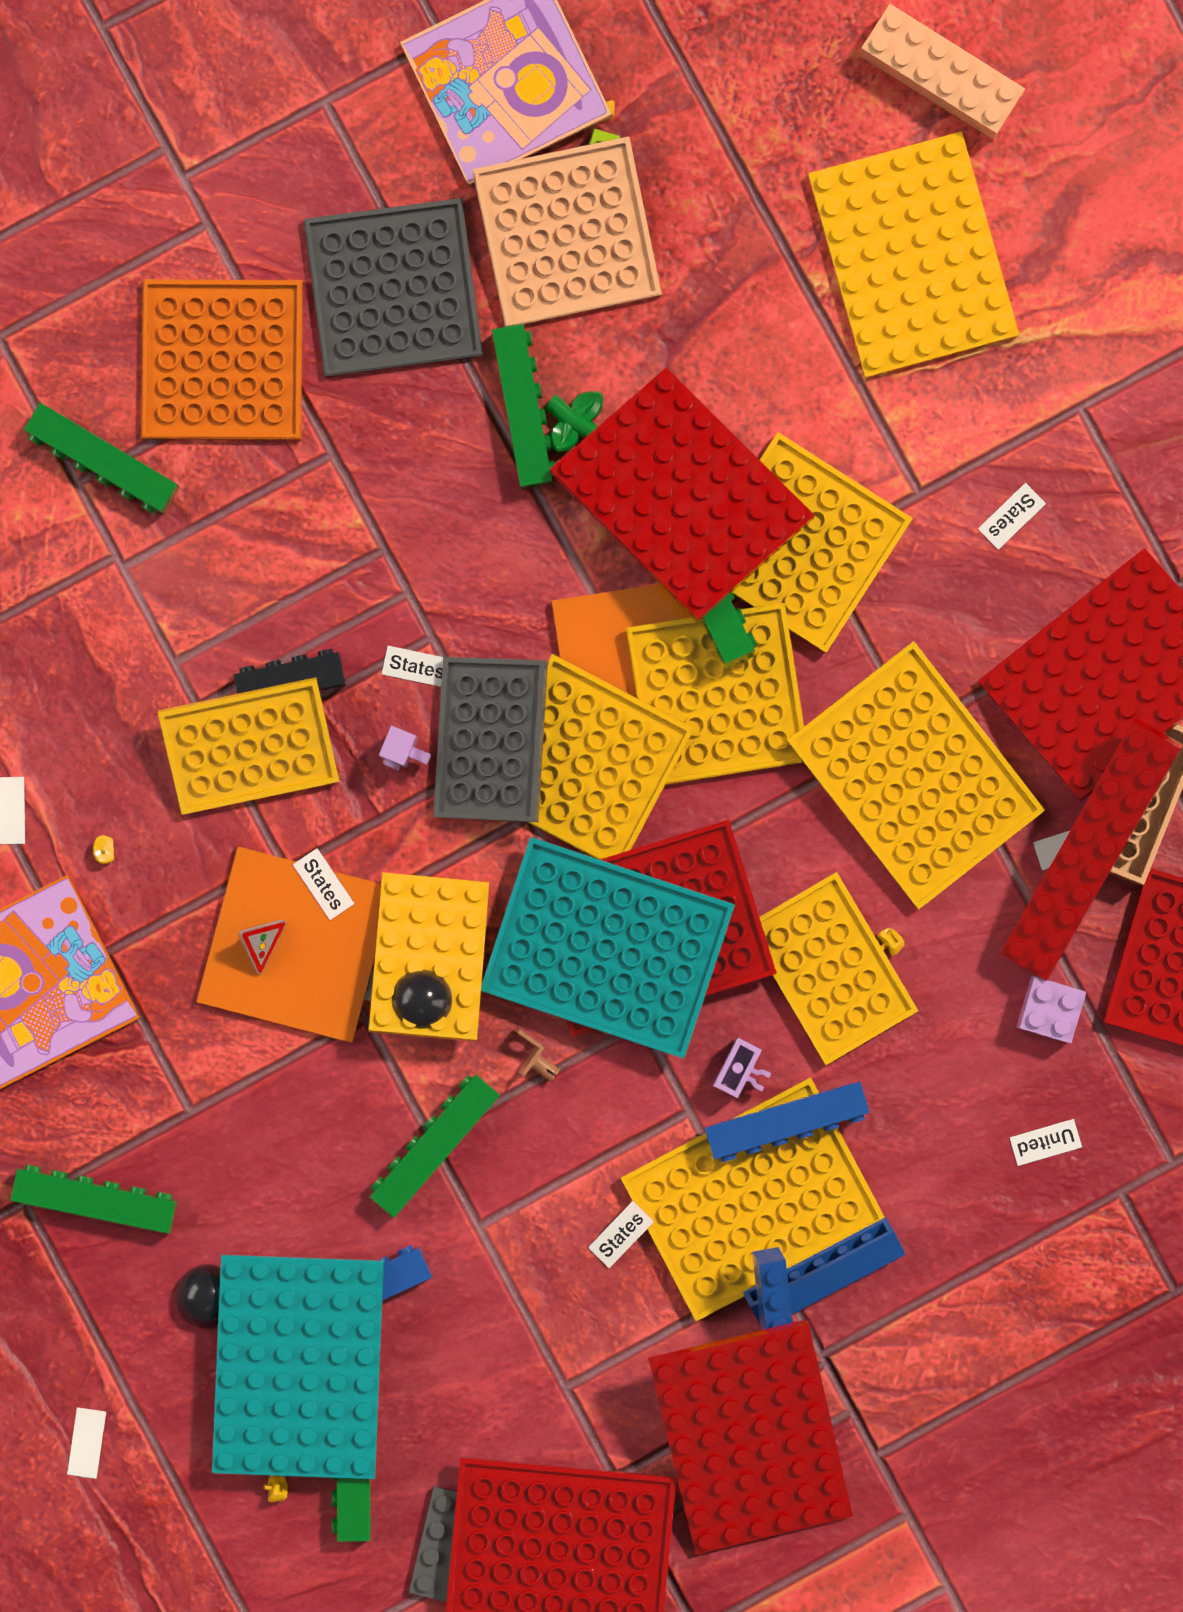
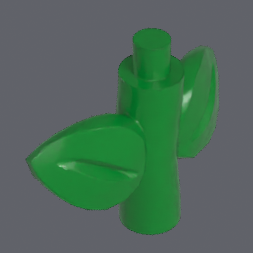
[545,391,604,452]

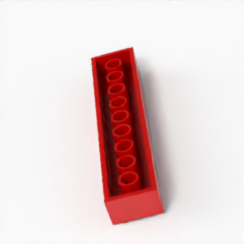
[1000,718,1183,981]

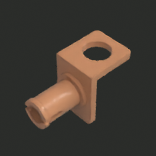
[515,1027,560,1082]

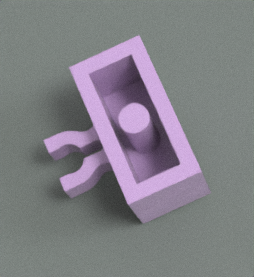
[379,726,431,771]
[713,1037,771,1098]

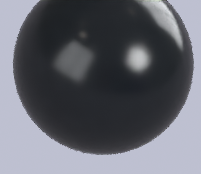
[392,969,452,1029]
[175,1264,220,1329]

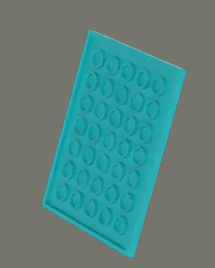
[481,837,735,1059]
[212,1254,384,1479]

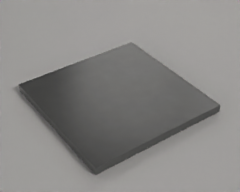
[304,198,483,377]

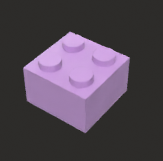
[1016,976,1086,1043]

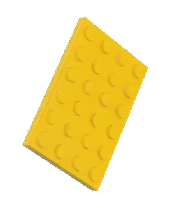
[158,677,339,815]
[368,872,489,1042]
[760,872,918,1065]

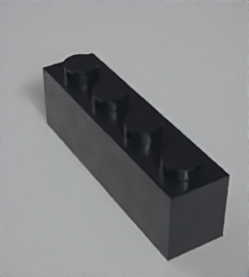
[233,649,347,694]

